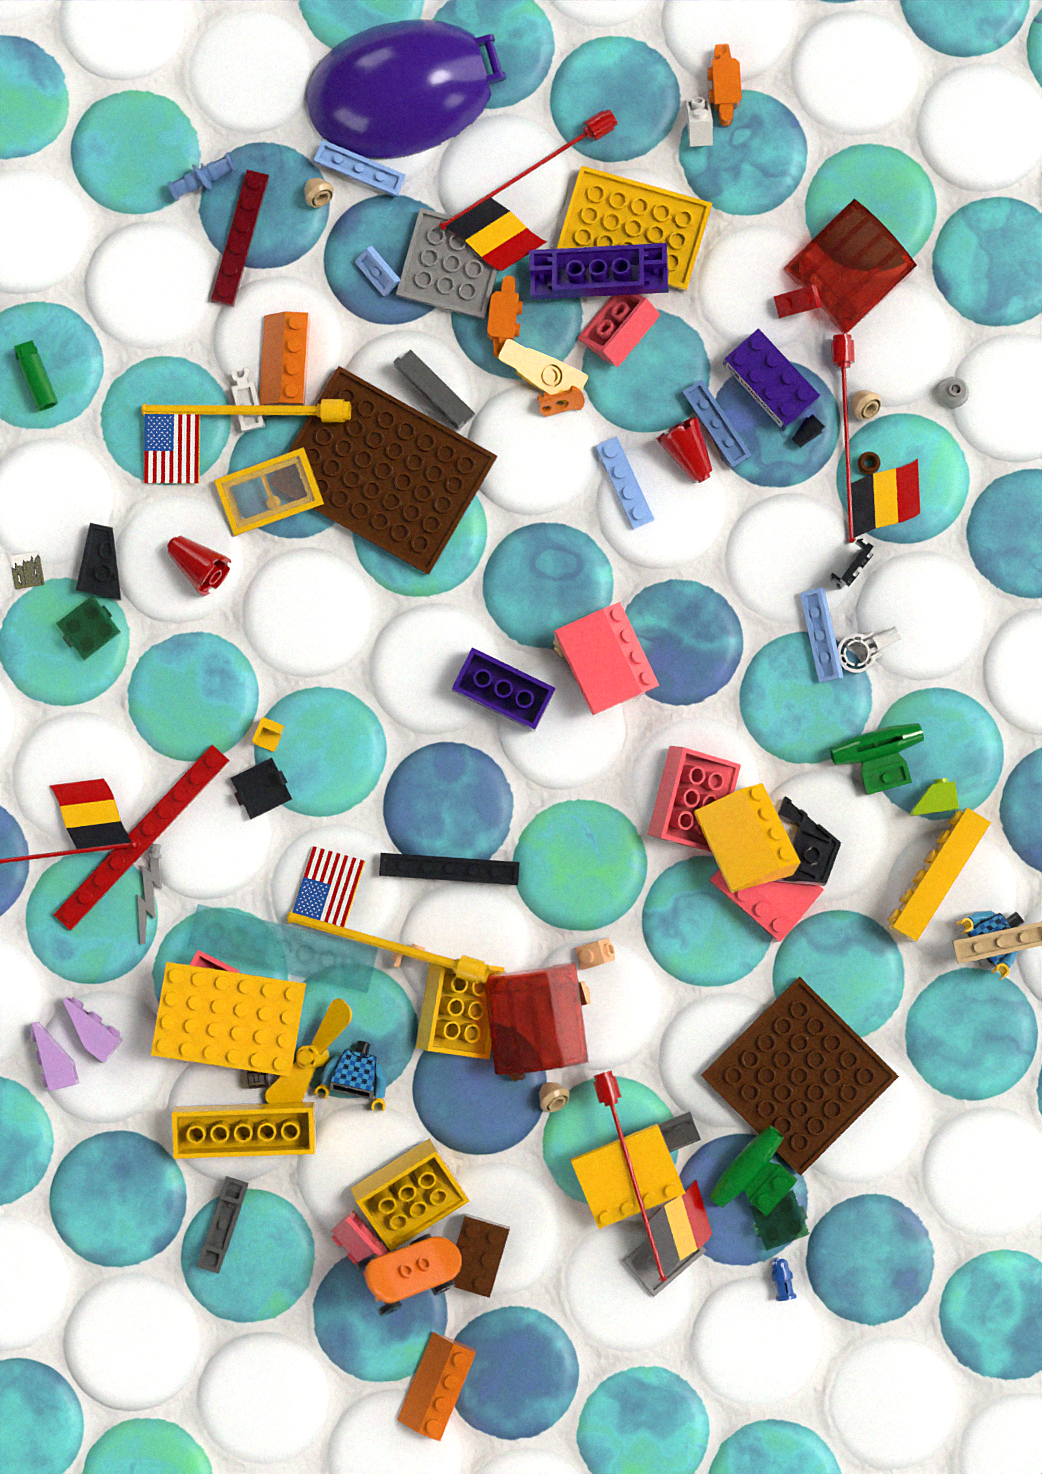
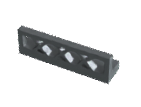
[394,349,475,430]
[658,1112,701,1153]

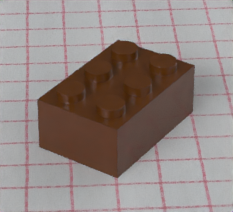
[453,1213,510,1298]

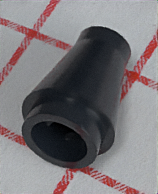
[791,414,825,448]

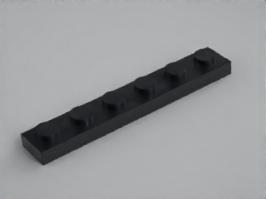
[379,853,520,885]

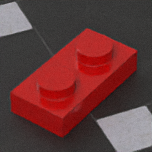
[773,285,822,319]

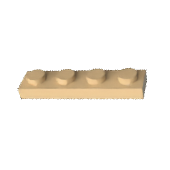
[952,921,1042,964]

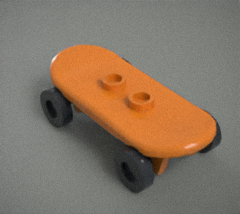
[355,1234,462,1317]

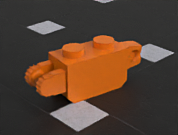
[707,44,742,127]
[487,275,523,357]

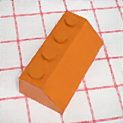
[259,311,310,406]
[397,1331,476,1442]

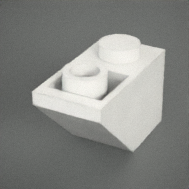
[686,97,713,147]

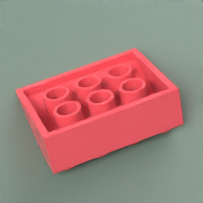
[553,602,659,715]
[647,746,741,852]
[708,868,824,942]
[331,1210,390,1276]

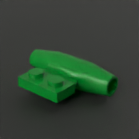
[830,723,924,795]
[709,1126,798,1216]

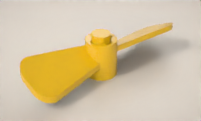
[265,998,352,1103]

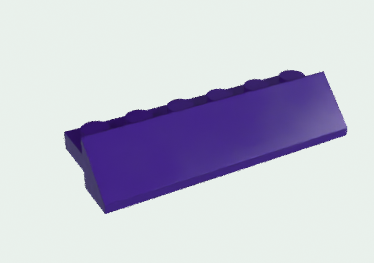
[529,243,669,300]

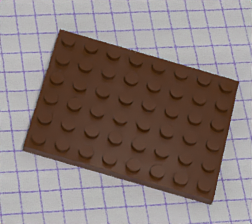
[270,366,498,575]

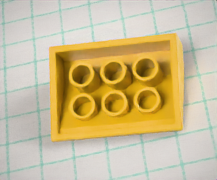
[694,783,801,893]
[415,959,504,1060]
[570,1124,686,1229]
[350,1138,470,1252]

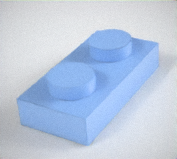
[355,246,401,296]

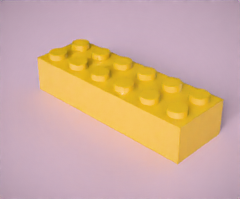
[887,807,991,942]
[171,1102,317,1159]

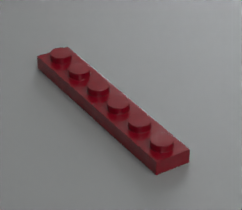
[211,169,270,307]

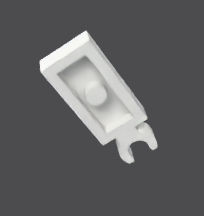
[231,367,265,433]

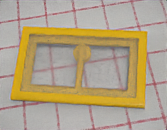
[214,447,324,536]

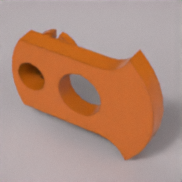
[537,385,585,417]

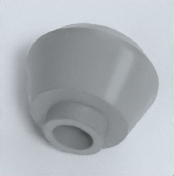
[938,377,969,408]

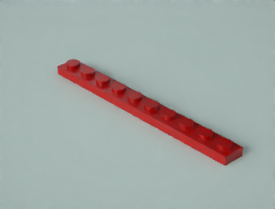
[54,745,230,931]

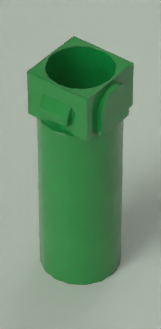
[14,340,58,411]

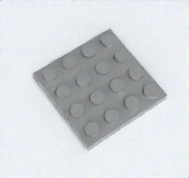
[396,208,498,320]

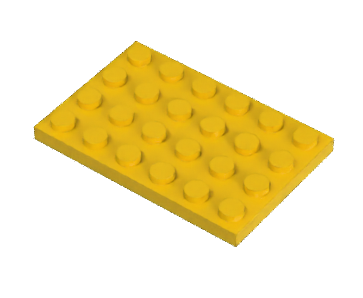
[556,165,712,291]
[151,961,306,1077]

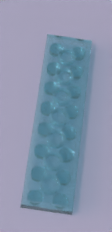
[187,904,379,993]

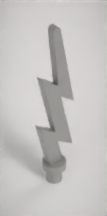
[137,844,162,944]

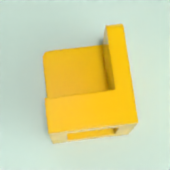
[252,717,285,752]

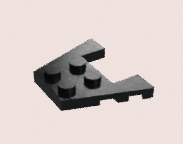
[774,796,841,886]

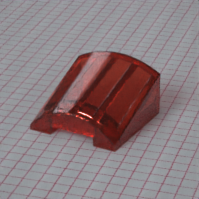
[783,198,917,334]
[484,962,589,1075]

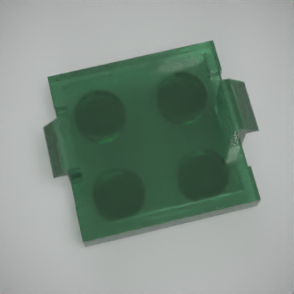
[56,595,121,660]
[749,1190,810,1251]

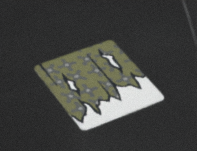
[10,551,44,589]

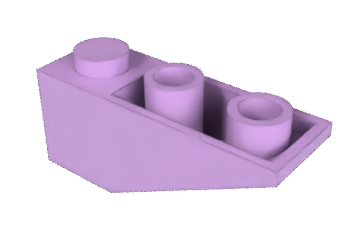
[63,997,123,1063]
[30,1022,80,1091]

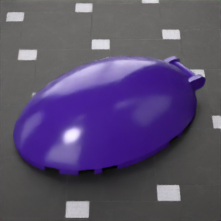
[307,19,506,159]

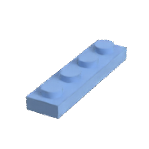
[313,140,406,197]
[596,436,655,530]
[800,588,844,683]

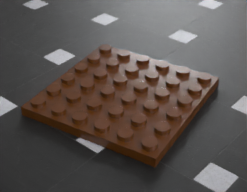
[701,976,899,1176]

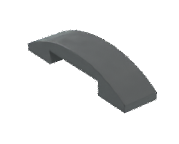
[196,1176,249,1274]

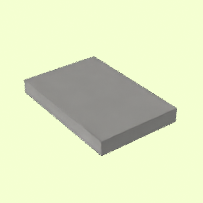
[623,1238,707,1297]

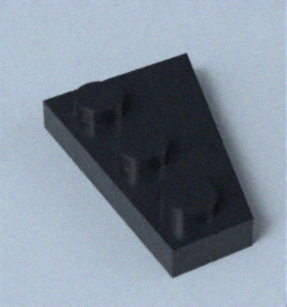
[76,523,121,600]

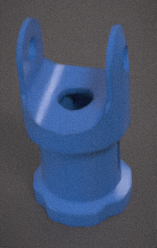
[771,1258,797,1301]

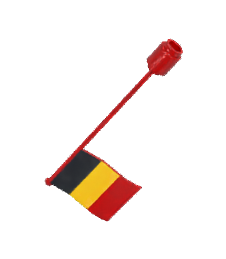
[439,109,618,272]
[831,334,921,543]
[0,778,137,864]
[593,1070,712,1282]

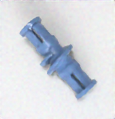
[167,152,237,201]

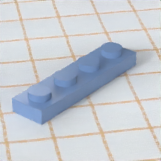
[682,379,752,469]

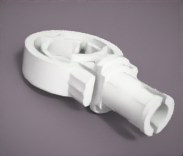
[838,626,902,673]

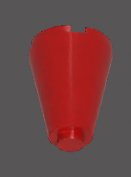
[656,416,713,483]
[167,536,231,596]

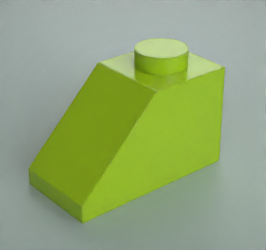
[910,778,959,817]

